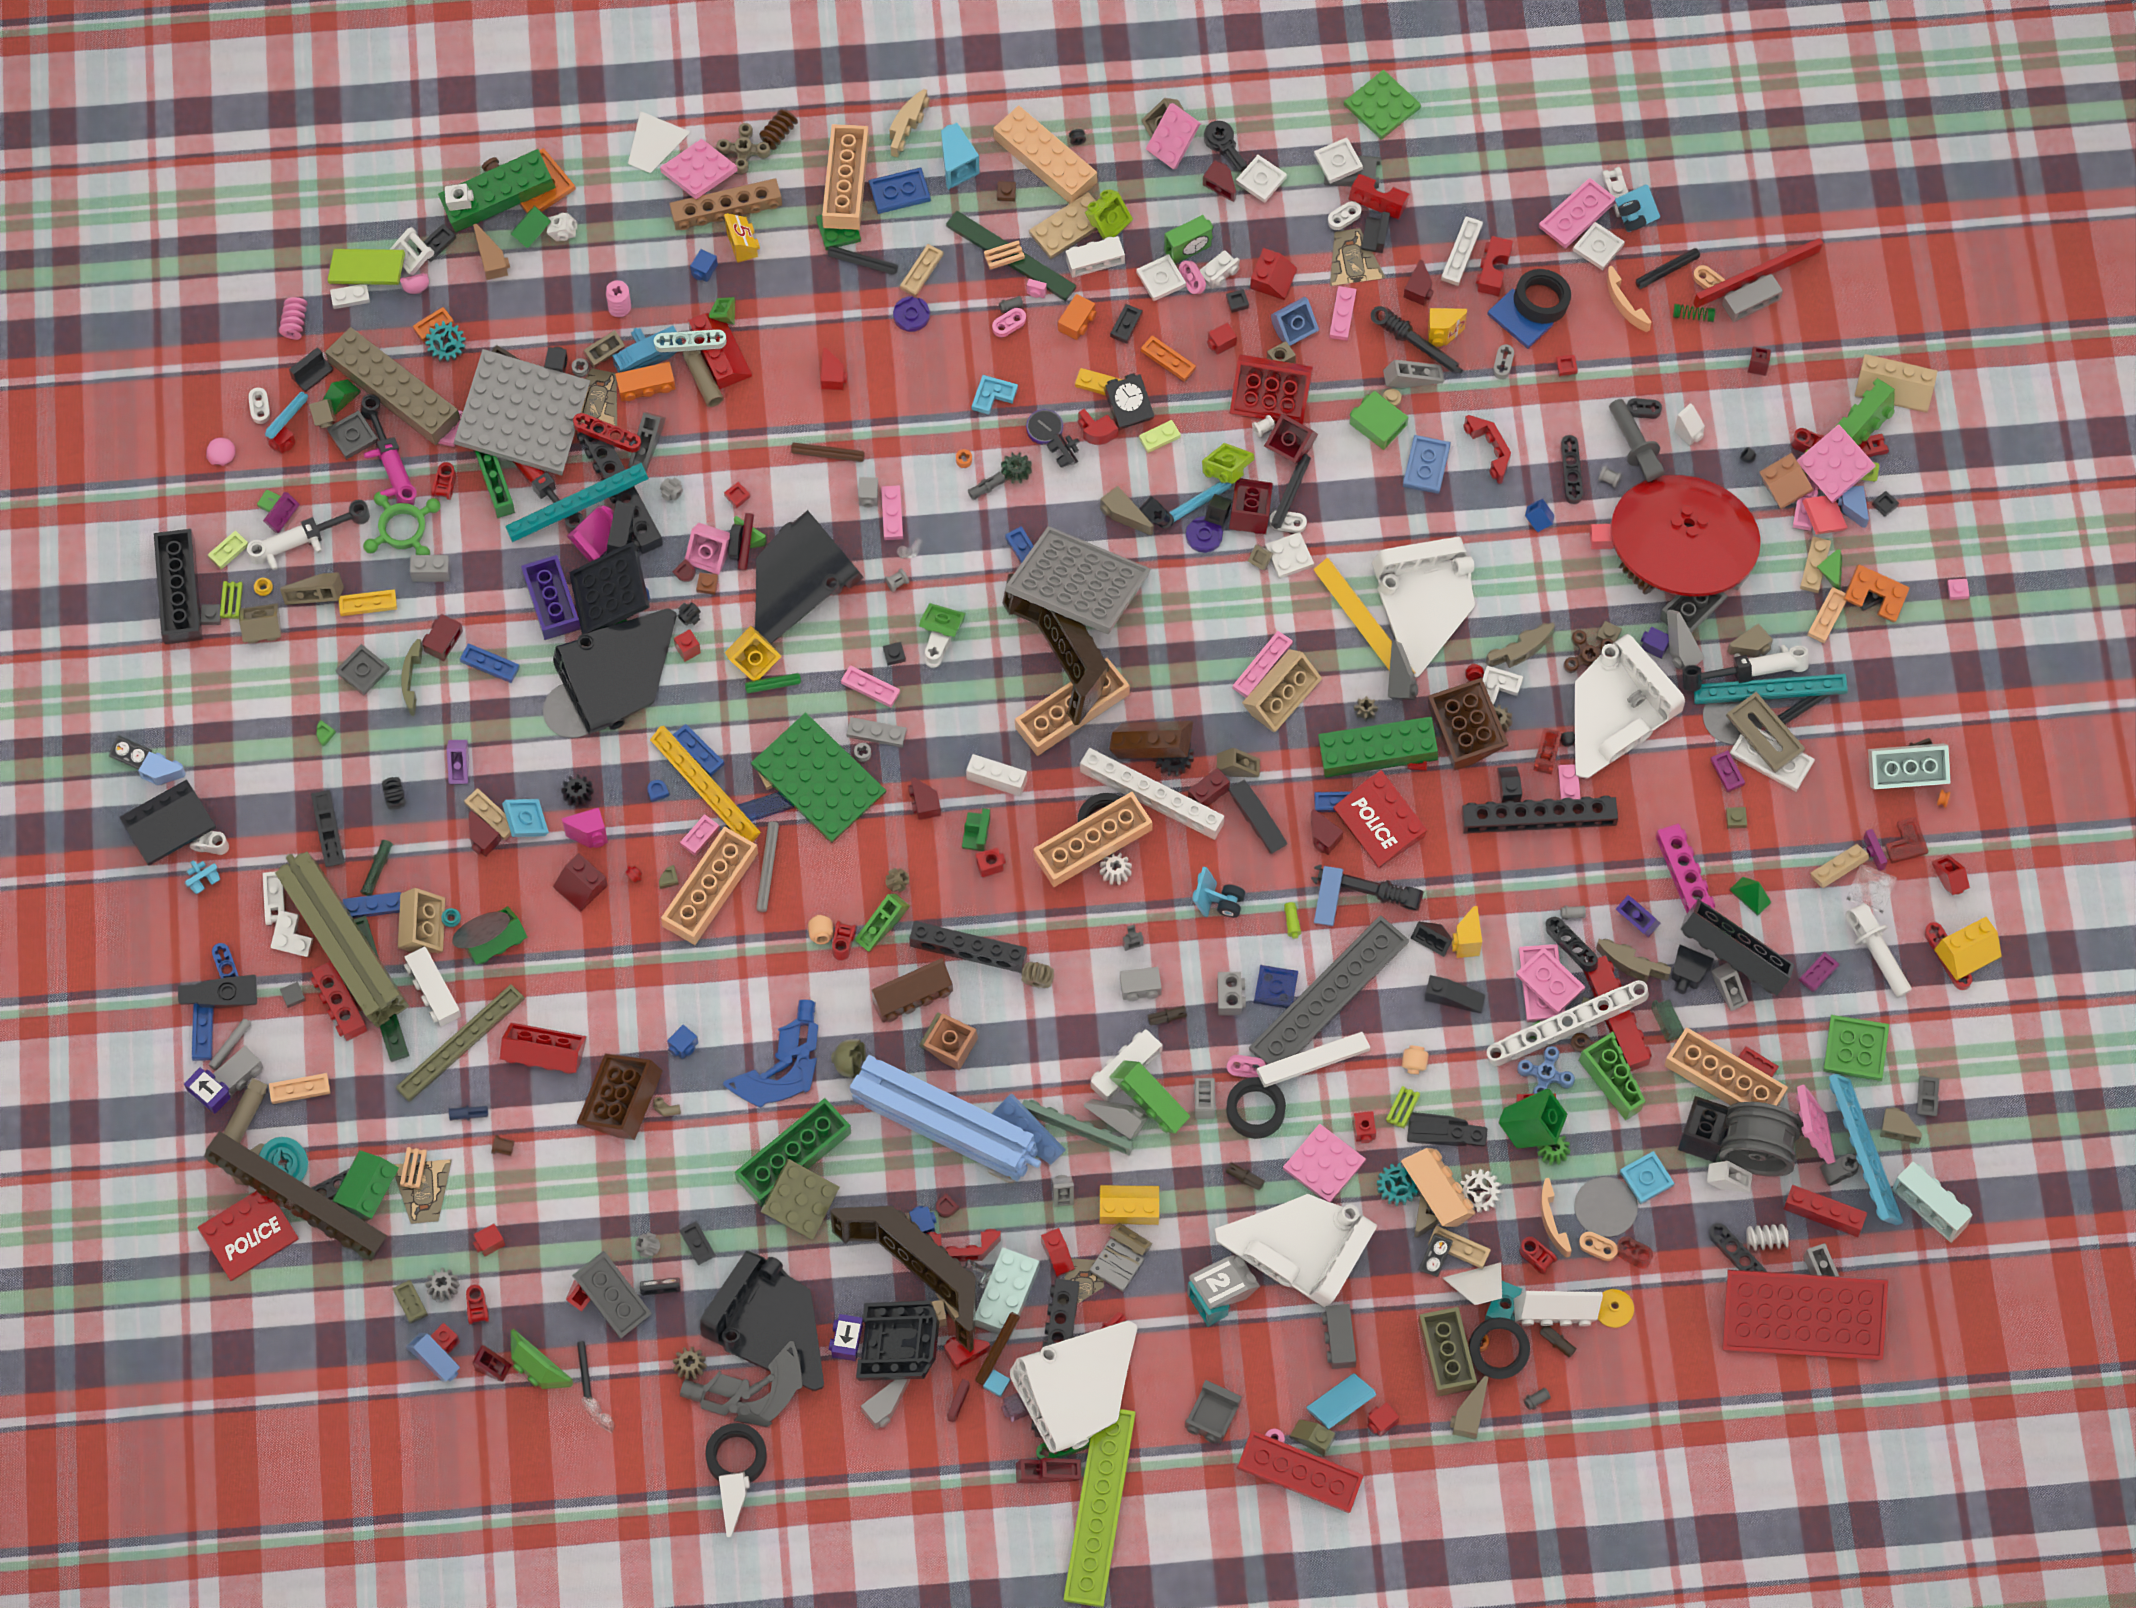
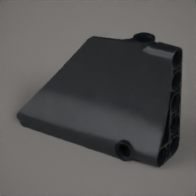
[755,510,864,644]
[553,608,677,734]
[700,1250,824,1391]

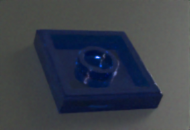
[1254,965,1298,1008]

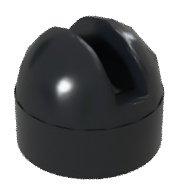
[1740,447,1756,463]
[1559,732,1575,747]

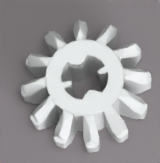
[1100,853,1132,885]

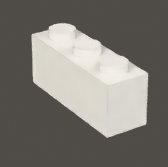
[1066,236,1125,278]
[966,754,1027,797]

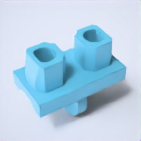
[184,860,220,895]

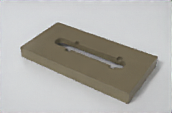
[1726,692,1805,773]

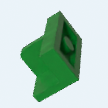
[511,205,551,248]
[962,808,991,851]

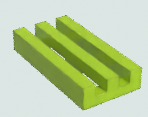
[220,581,243,619]
[1386,1086,1420,1129]

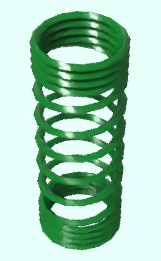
[1673,303,1715,322]

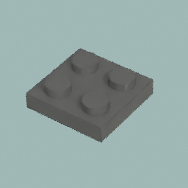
[327,410,378,460]
[335,644,390,695]

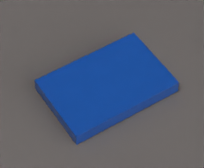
[868,167,931,214]
[1487,288,1553,349]

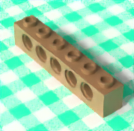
[669,178,782,230]

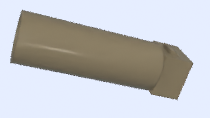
[682,350,724,407]
[223,1078,268,1143]

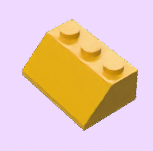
[1934,917,2002,981]
[1100,1185,1159,1225]

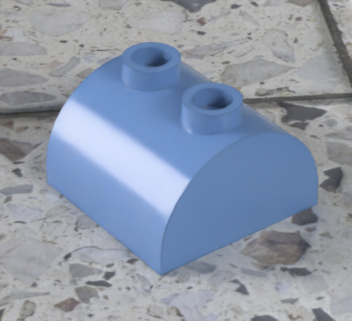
[1271,297,1319,346]

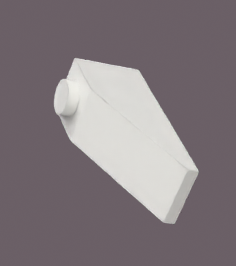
[719,1472,750,1537]

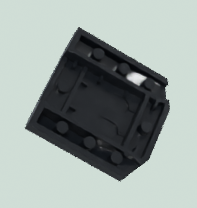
[856,1300,940,1381]

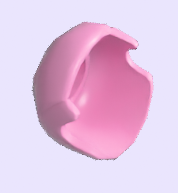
[400,273,429,294]
[206,438,236,466]

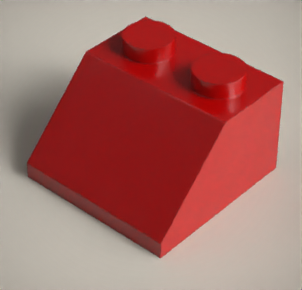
[1250,248,1297,300]

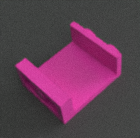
[567,505,614,562]

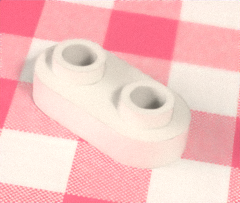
[1328,201,1361,230]
[249,388,270,424]
[1269,511,1307,533]

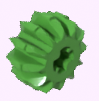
[1537,1135,1571,1166]

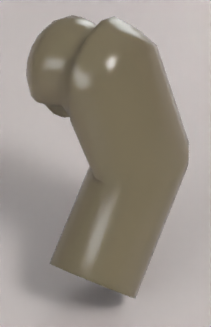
[653,1097,681,1116]

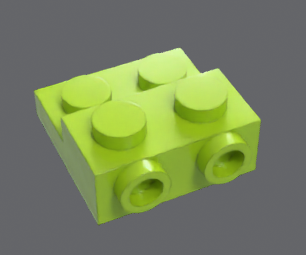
[1084,189,1133,240]
[1202,443,1255,484]

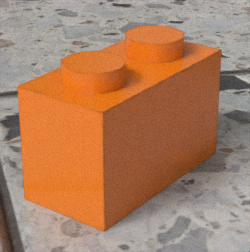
[1058,294,1097,340]

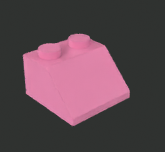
[685,523,730,575]

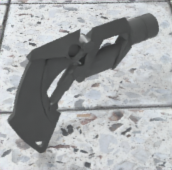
[680,1341,803,1427]

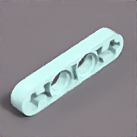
[654,330,727,352]

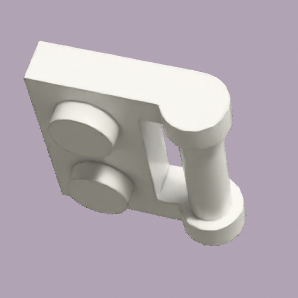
[389,227,434,275]

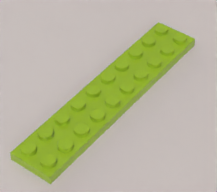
[1063,1409,1136,1608]

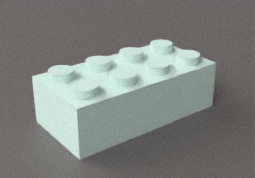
[1868,743,1950,789]
[1892,1162,1973,1243]
[975,1247,1040,1339]

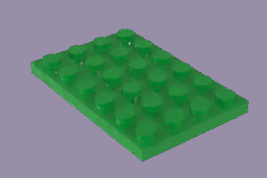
[751,712,886,843]

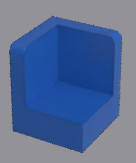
[1525,498,1555,532]

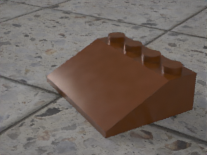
[1428,678,1509,771]
[577,1053,663,1140]

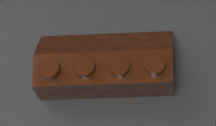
[1109,721,1194,759]
[871,958,953,1023]

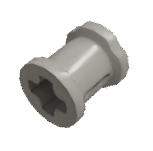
[1598,465,1622,488]
[885,568,909,592]

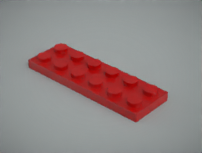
[1237,1430,1364,1513]

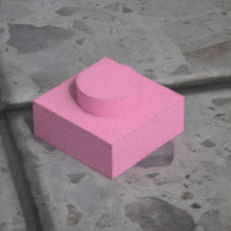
[1027,279,1047,298]
[1947,579,1969,600]

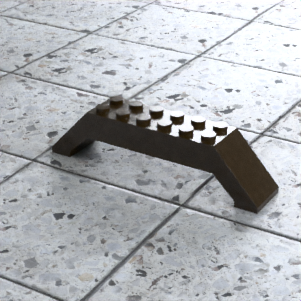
[1002,574,1109,726]
[830,1206,977,1352]

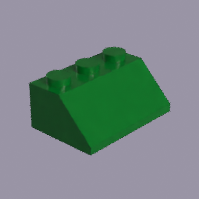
[465,906,527,965]
[332,1150,399,1221]

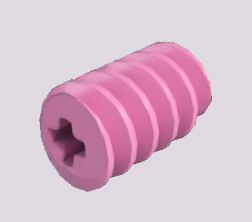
[606,280,631,317]
[279,297,308,340]

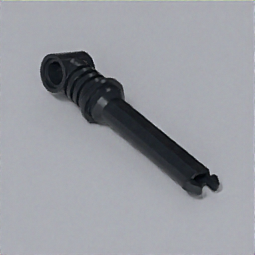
[1371,306,1463,373]
[1311,865,1424,911]

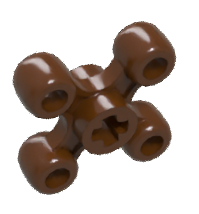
[1563,630,1614,673]

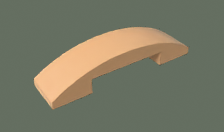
[1607,266,1651,332]
[1540,1178,1572,1258]

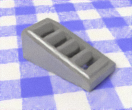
[1195,1078,1215,1119]

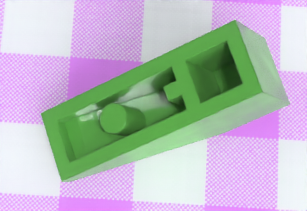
[855,894,910,952]

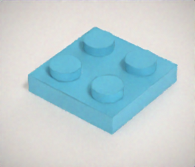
[502,799,549,837]
[1620,1151,1675,1205]

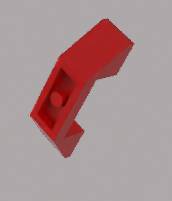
[1463,415,1511,484]
[926,1229,1001,1262]

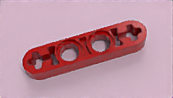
[573,413,641,453]
[1925,922,1972,990]

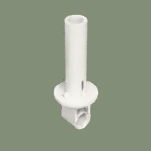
[1846,903,1912,998]

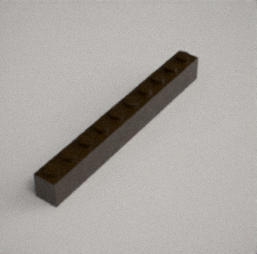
[204,1131,387,1262]

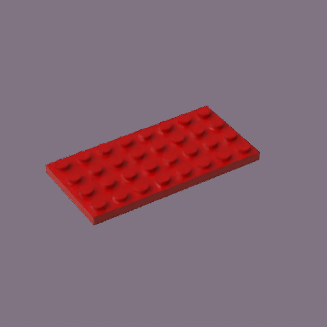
[1722,1269,1888,1360]

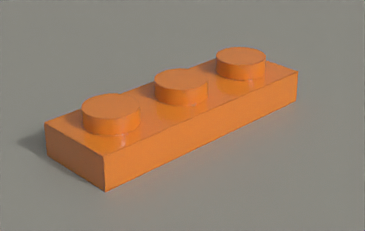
[1141,335,1196,382]

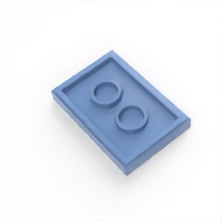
[1403,435,1451,494]

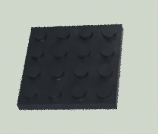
[569,542,650,634]

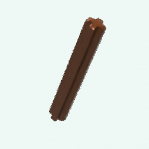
[791,442,865,462]
[975,1312,1020,1385]

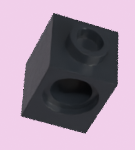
[544,347,568,373]
[1205,494,1232,526]

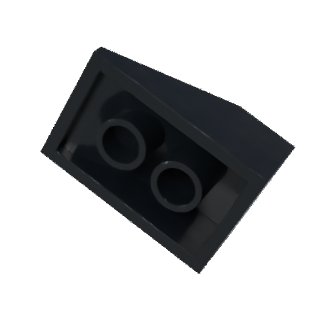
[1678,1096,1729,1162]

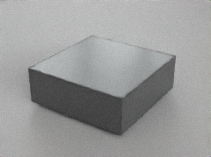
[280,982,306,1008]

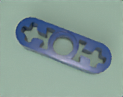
[212,943,239,978]

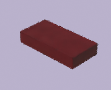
[947,1379,970,1422]

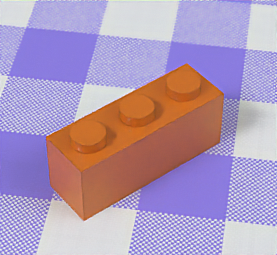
[615,362,676,401]

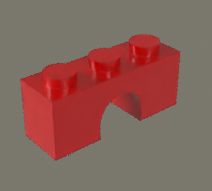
[1348,174,1410,220]
[1475,236,1513,297]

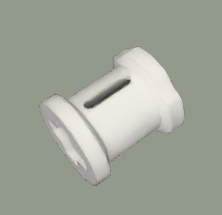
[1252,415,1275,438]

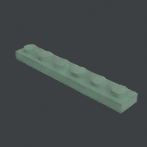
[1022,1099,1133,1156]

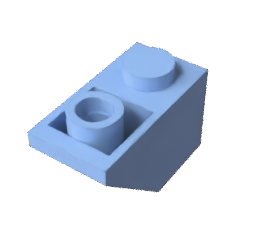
[138,752,186,785]

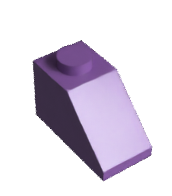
[447,740,469,784]

